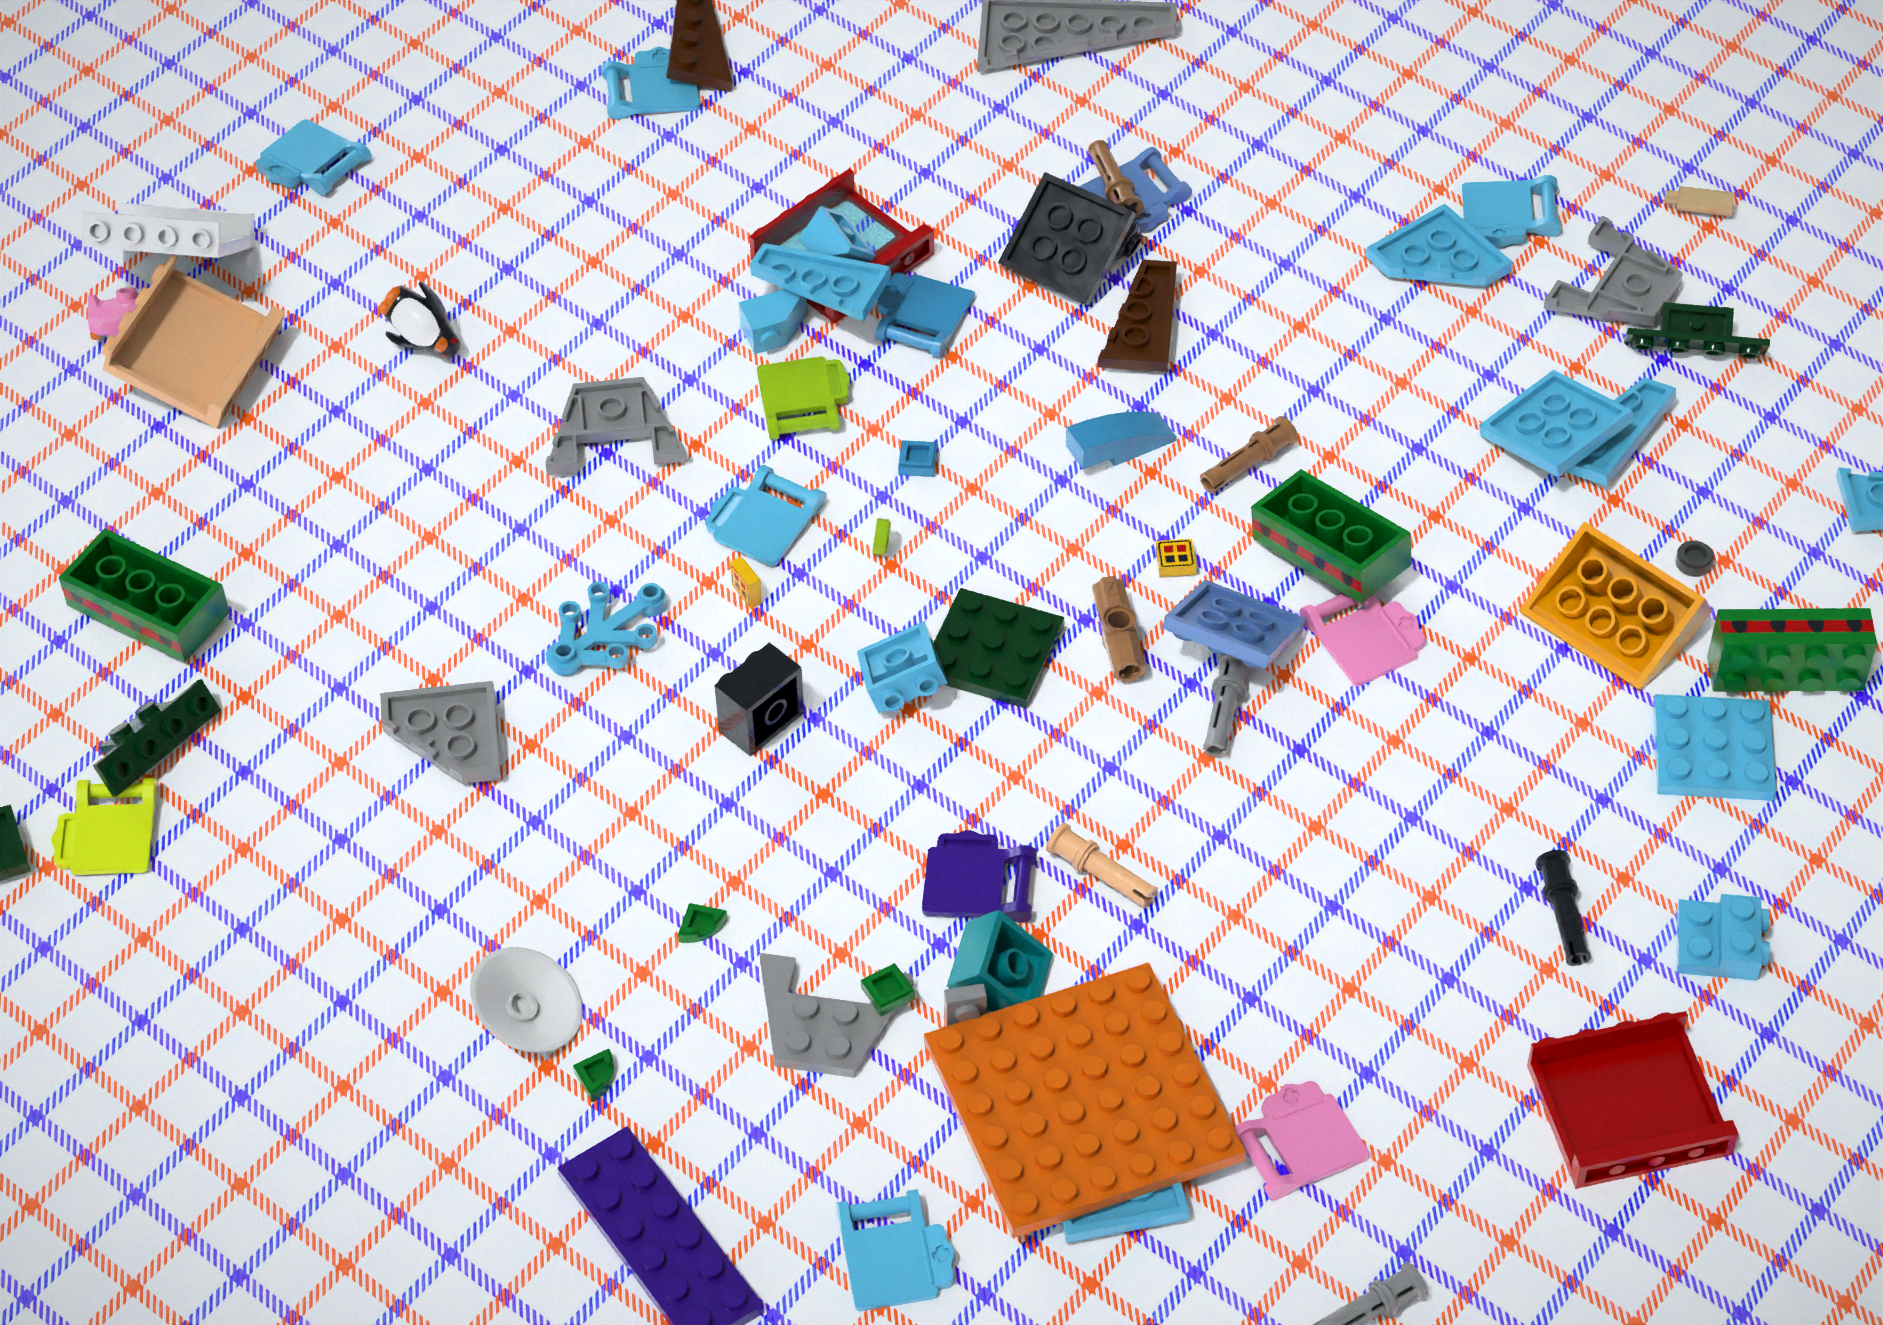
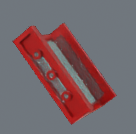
[749,168,934,324]

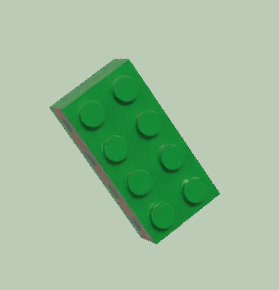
[1251,469,1412,604]
[58,528,230,663]
[1707,608,1877,693]

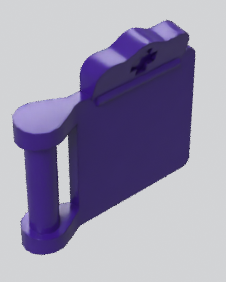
[922,830,1038,923]

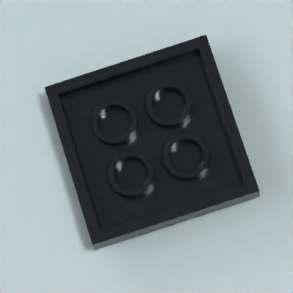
[998,172,1136,307]

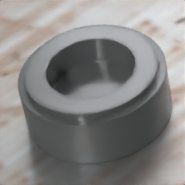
[1675,540,1714,577]

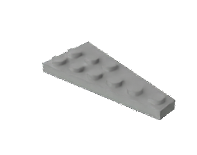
[977,0,1177,72]

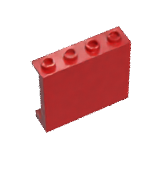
[1527,1011,1739,1189]

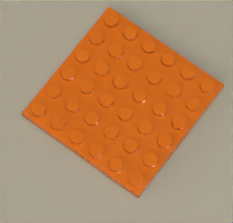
[924,962,1246,1238]

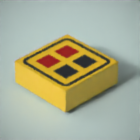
[1155,538,1196,577]
[730,557,762,609]

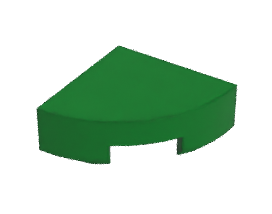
[678,903,728,943]
[573,1048,614,1102]

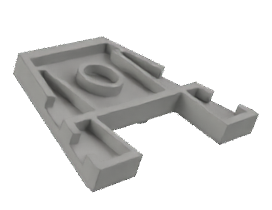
[1543,215,1683,326]
[545,376,686,475]
[760,953,914,1078]

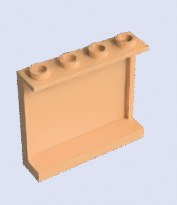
[101,254,286,429]

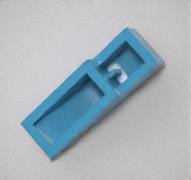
[1066,411,1177,470]

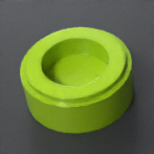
[872,518,891,555]

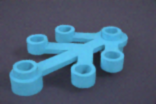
[546,581,667,676]

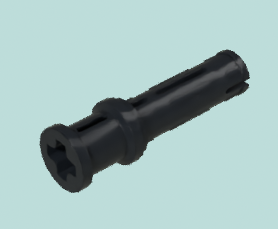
[1535,850,1592,966]

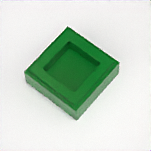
[860,963,915,1016]

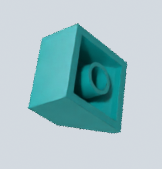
[946,910,1053,1012]

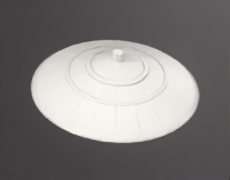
[470,947,583,1053]

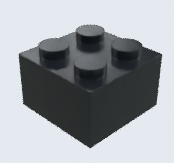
[714,642,805,757]

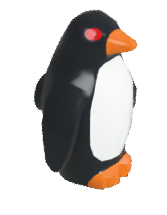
[378,281,461,359]

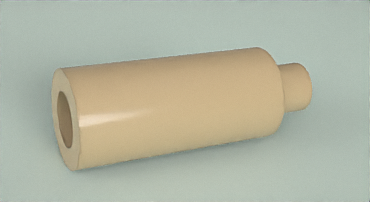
[1664,186,1735,217]

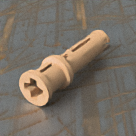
[1046,822,1158,909]

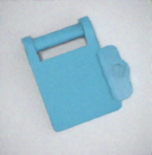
[601,46,700,120]
[256,119,372,196]
[1462,175,1561,248]
[705,464,827,567]
[836,1189,955,1312]

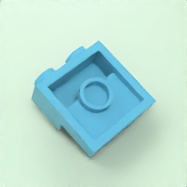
[857,621,948,714]
[1676,894,1770,981]

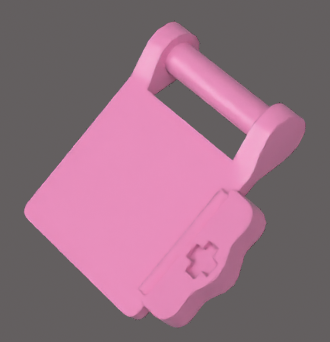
[1299,593,1425,687]
[1233,1081,1369,1200]

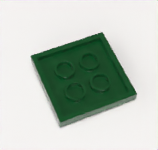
[934,588,1065,709]

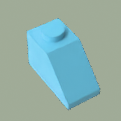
[799,206,875,262]
[738,289,808,355]

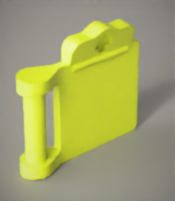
[51,778,157,875]

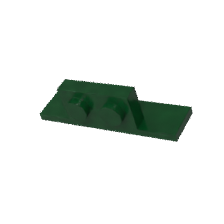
[1623,302,1770,359]
[92,679,221,797]

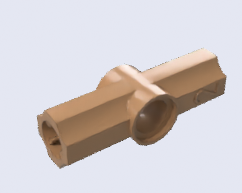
[1092,576,1146,683]

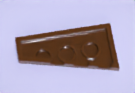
[666,0,733,92]
[1098,259,1177,372]

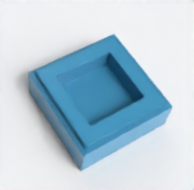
[898,440,937,477]

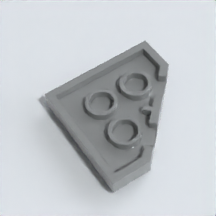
[380,681,501,784]

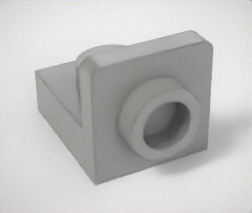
[943,983,987,1026]

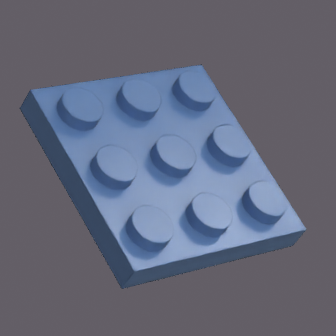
[1162,579,1307,669]

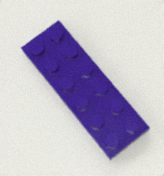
[557,1126,764,1325]

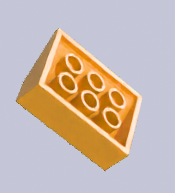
[1519,521,1712,691]

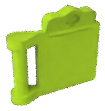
[756,356,850,440]

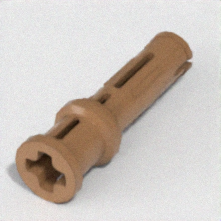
[1088,140,1144,219]
[1199,416,1298,494]

